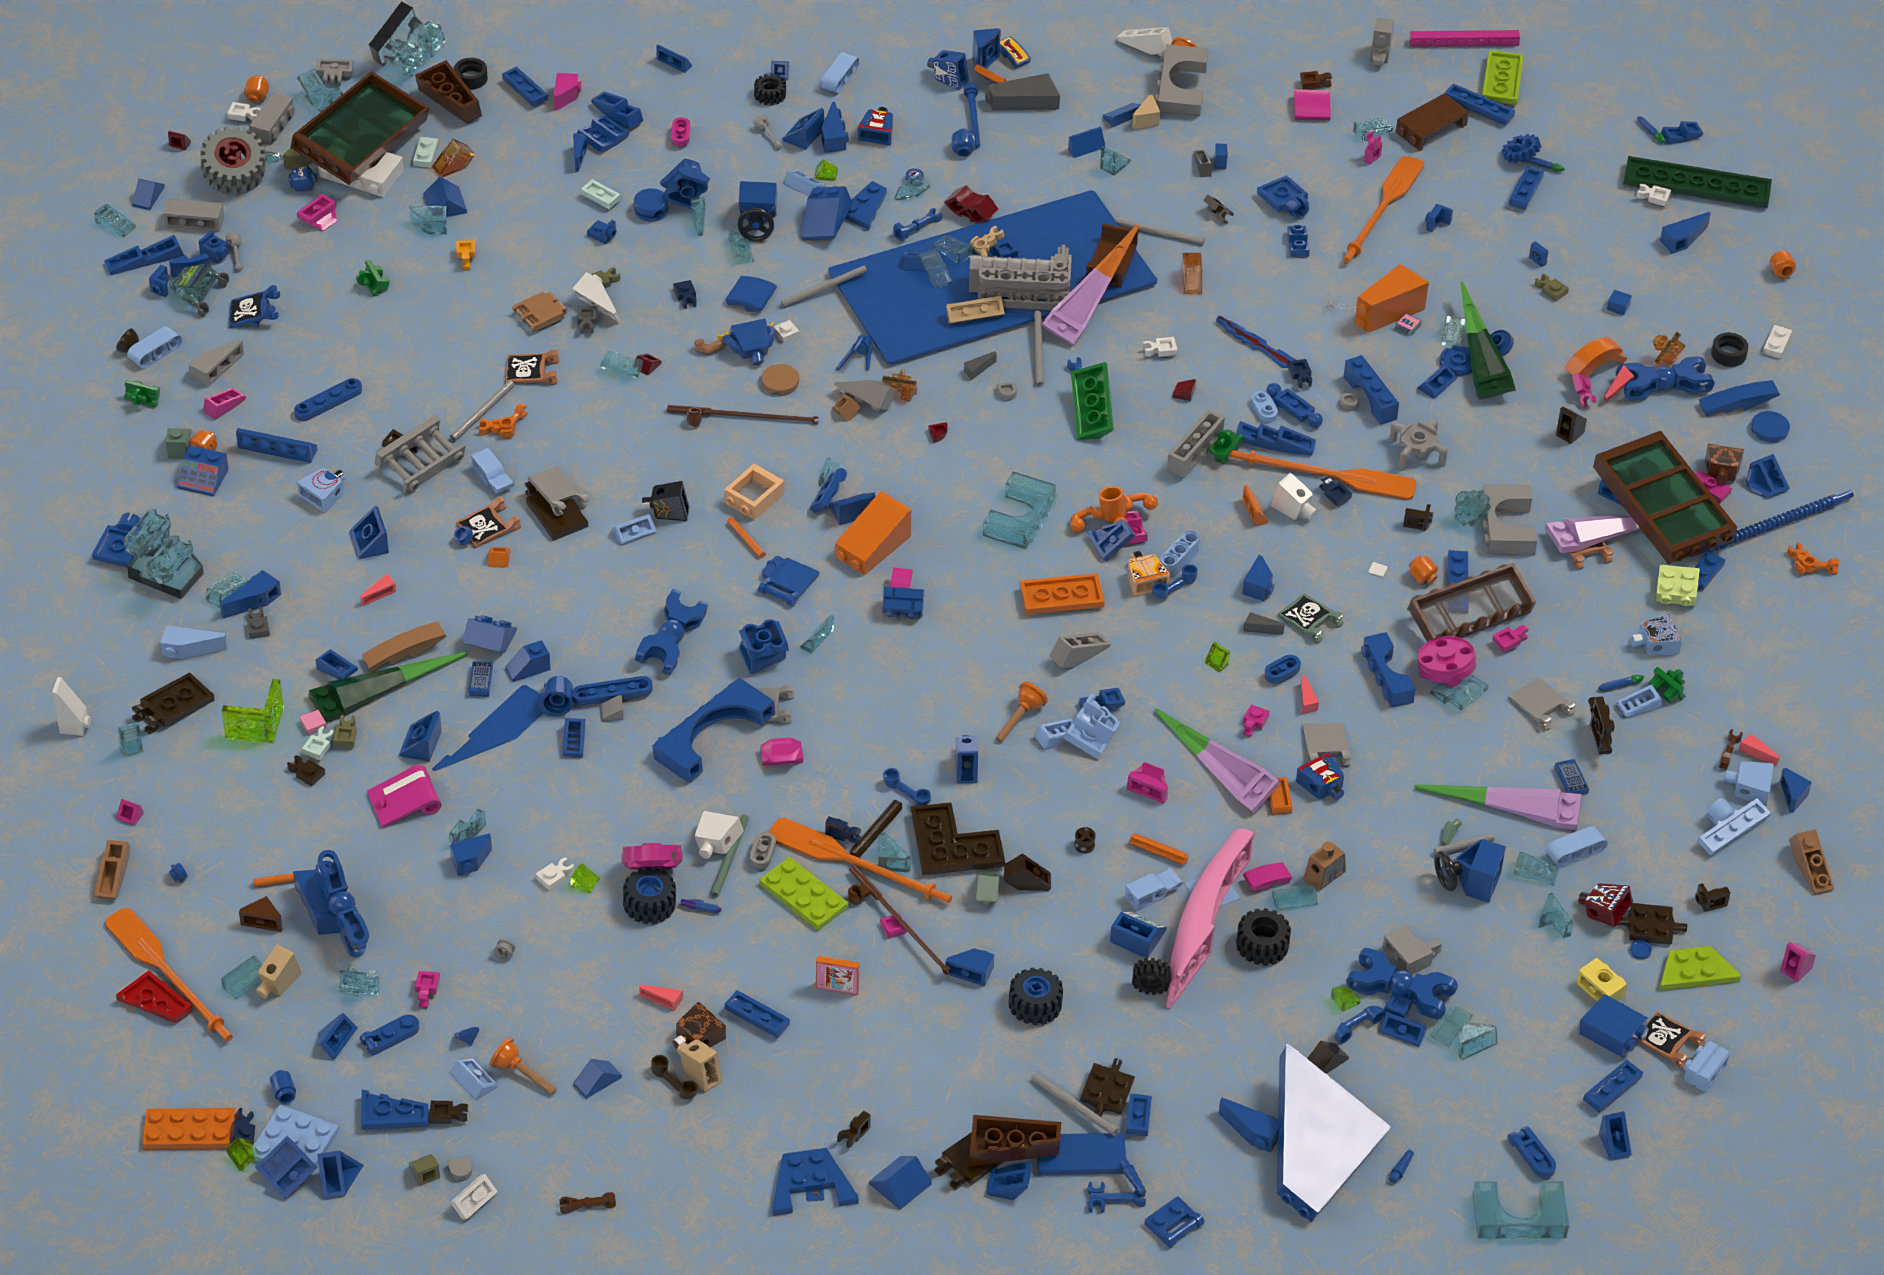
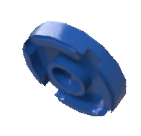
[1439,345,1472,376]
[1751,411,1790,442]

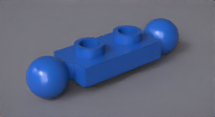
[1266,383,1323,428]

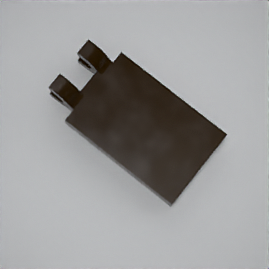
[525,481,588,541]
[132,672,215,735]
[934,1132,1003,1190]

